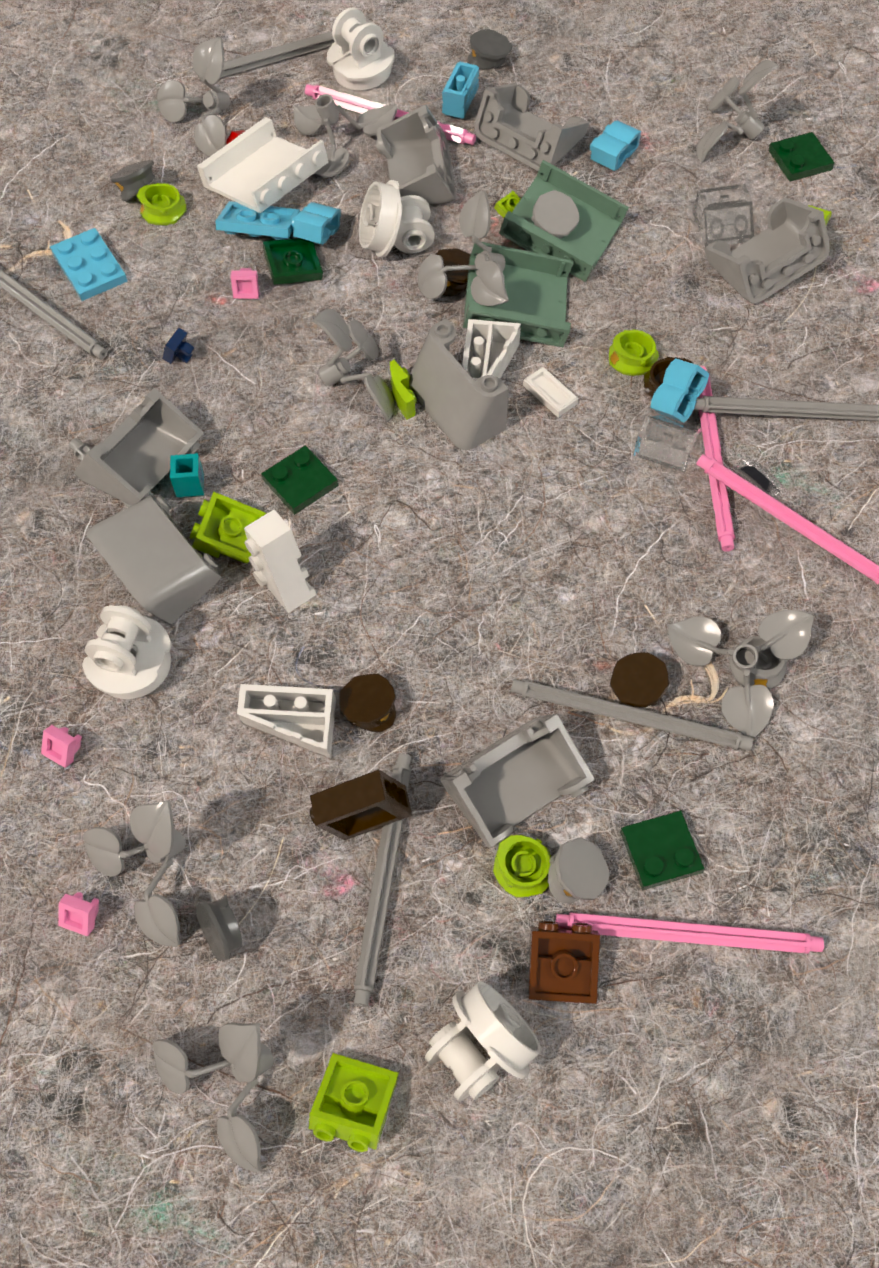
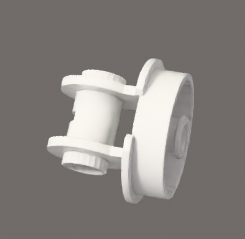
[327,7,395,90]
[359,180,435,258]
[82,605,172,699]
[425,981,541,1102]

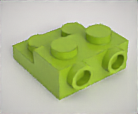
[189,491,266,564]
[309,1053,399,1152]

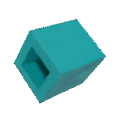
[170,453,204,497]

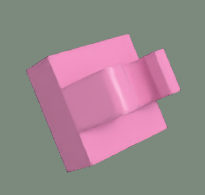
[230,268,260,299]
[41,725,82,768]
[58,892,99,937]

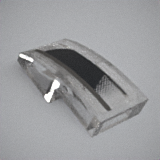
[729,455,789,501]

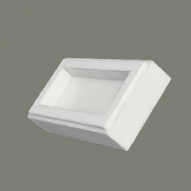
[523,367,579,418]

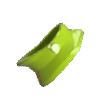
[137,183,187,225]
[609,330,659,376]
[493,835,551,898]

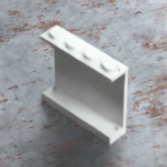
[197,117,328,213]

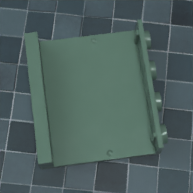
[499,160,629,282]
[463,242,573,347]

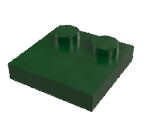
[768,132,835,182]
[263,238,323,285]
[261,445,339,515]
[620,810,705,891]

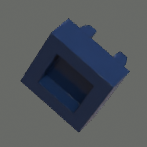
[162,327,194,364]

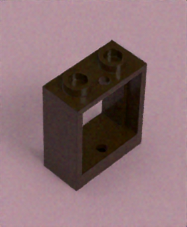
[310,769,413,840]

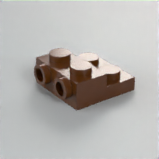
[528,921,600,1004]

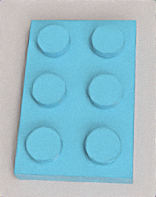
[215,201,300,240]
[50,228,128,301]

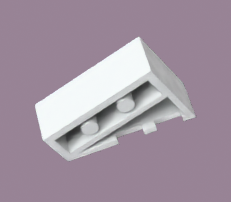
[462,319,521,380]
[244,510,317,613]
[237,684,336,758]

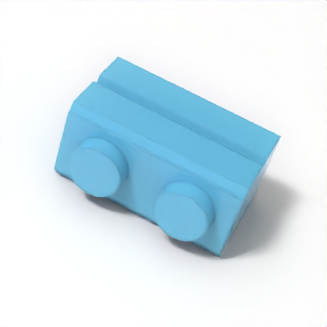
[442,61,479,118]

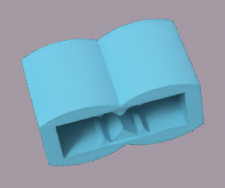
[590,120,641,171]
[291,202,341,244]
[650,358,710,423]

